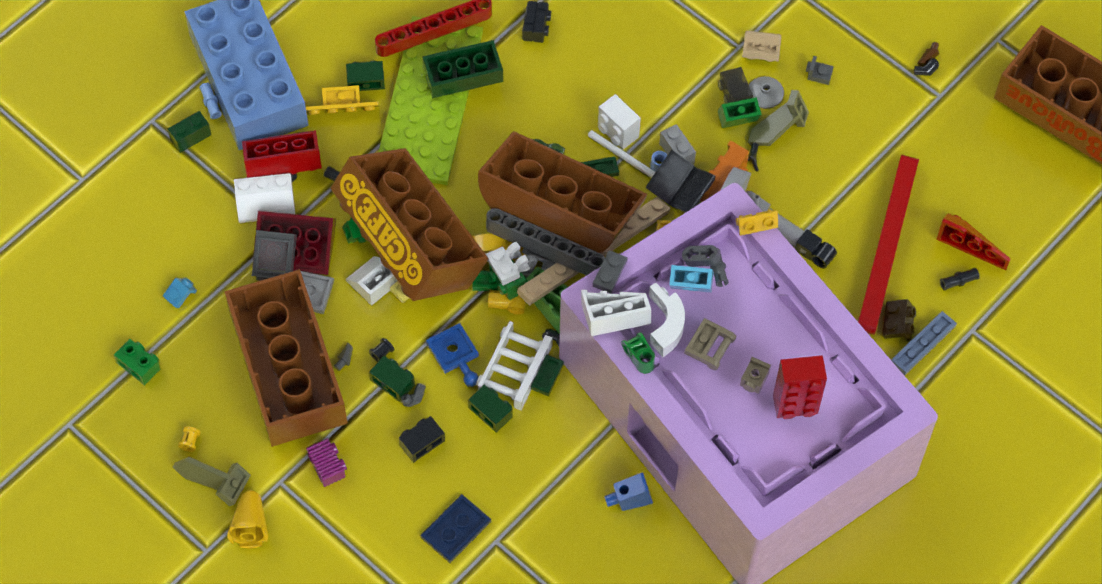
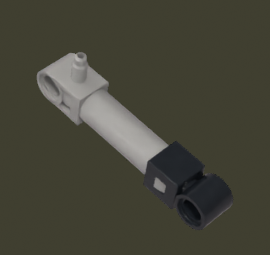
[746,191,837,269]

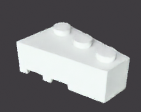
[581,290,651,336]

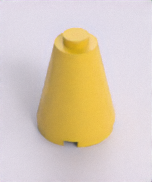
[227,490,268,549]

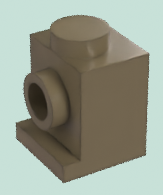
[740,357,771,394]

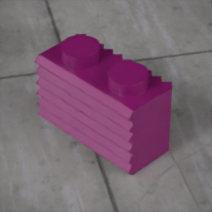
[306,438,347,487]

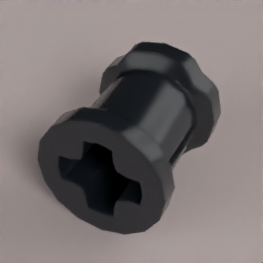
[369,338,394,362]

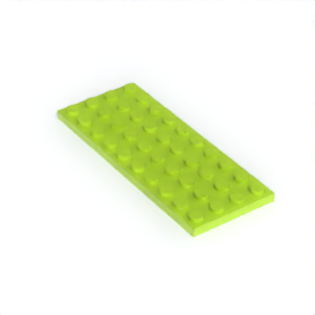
[379,16,483,185]

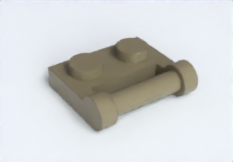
[684,318,737,371]

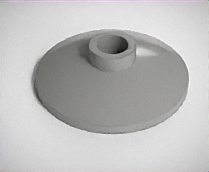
[747,76,784,109]

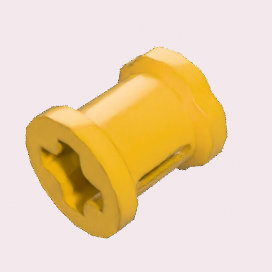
[178,426,201,452]

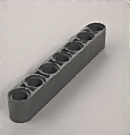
[486,208,605,276]

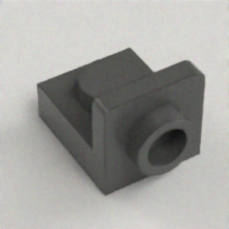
[806,56,834,85]

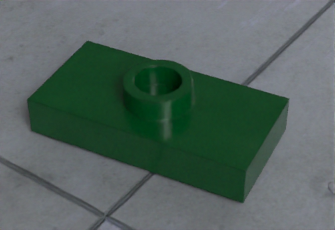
[531,354,564,396]

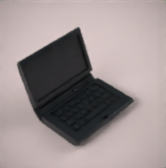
[645,149,716,213]

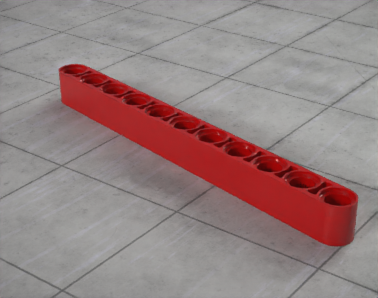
[858,154,919,335]

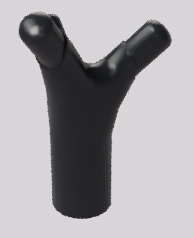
[748,143,759,171]

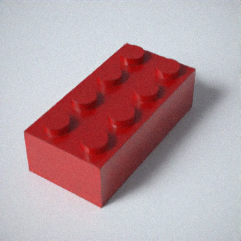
[242,130,322,178]
[773,355,827,419]

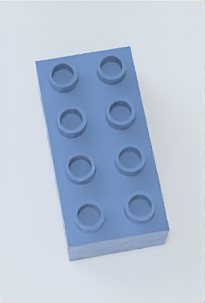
[184,0,309,150]

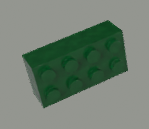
[422,40,504,99]

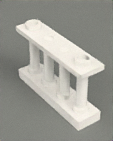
[476,321,552,410]

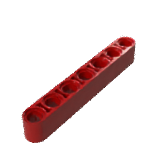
[375,0,492,57]

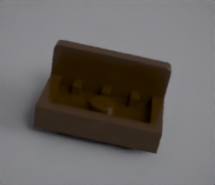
[882,299,916,342]

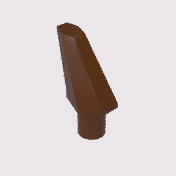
[918,42,939,66]

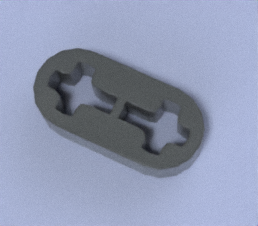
[682,245,721,267]

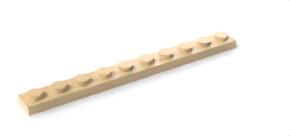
[517,197,670,306]

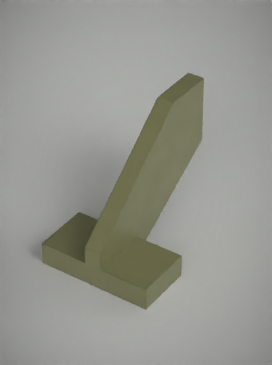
[748,90,809,146]
[173,457,251,507]

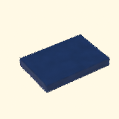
[420,494,491,563]

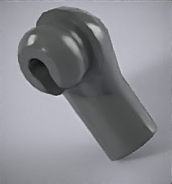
[401,383,426,407]

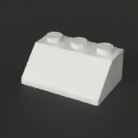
[234,173,295,223]

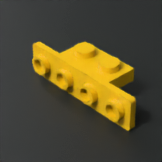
[306,85,379,115]

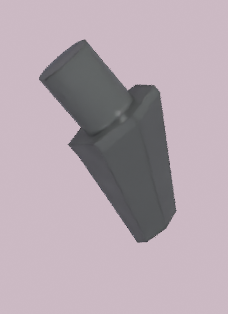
[334,343,353,371]

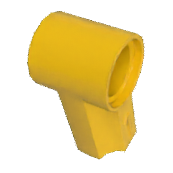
[488,290,526,315]

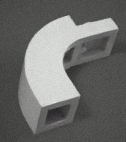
[649,283,685,357]

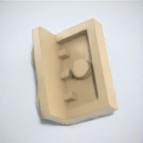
[742,31,781,62]

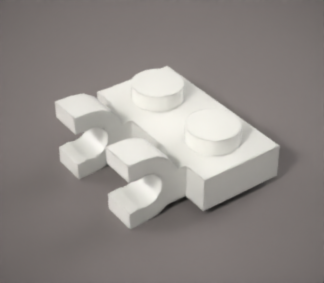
[486,241,530,285]

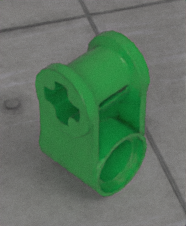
[621,332,655,374]

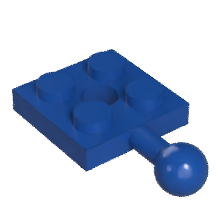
[426,323,479,387]

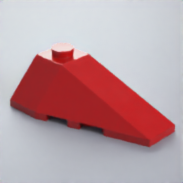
[936,213,1011,270]

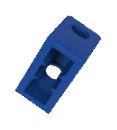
[604,473,653,511]

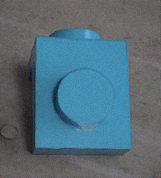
[163,278,197,308]

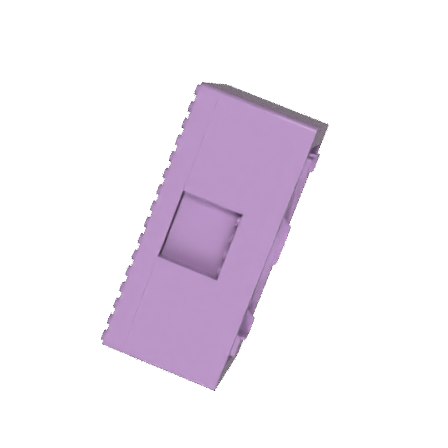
[559,183,938,584]

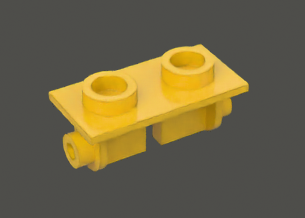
[735,209,778,236]

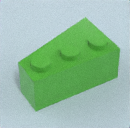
[526,267,568,334]

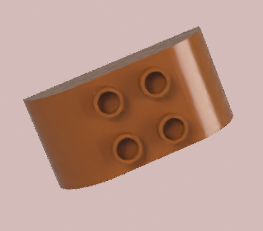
[478,131,647,253]

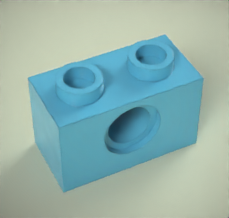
[669,265,714,293]

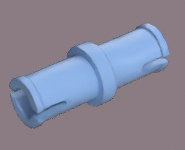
[199,83,222,119]

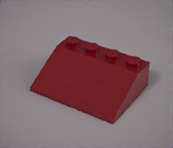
[253,211,336,275]

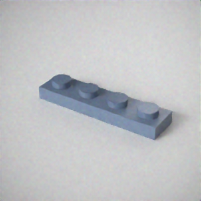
[891,311,957,375]

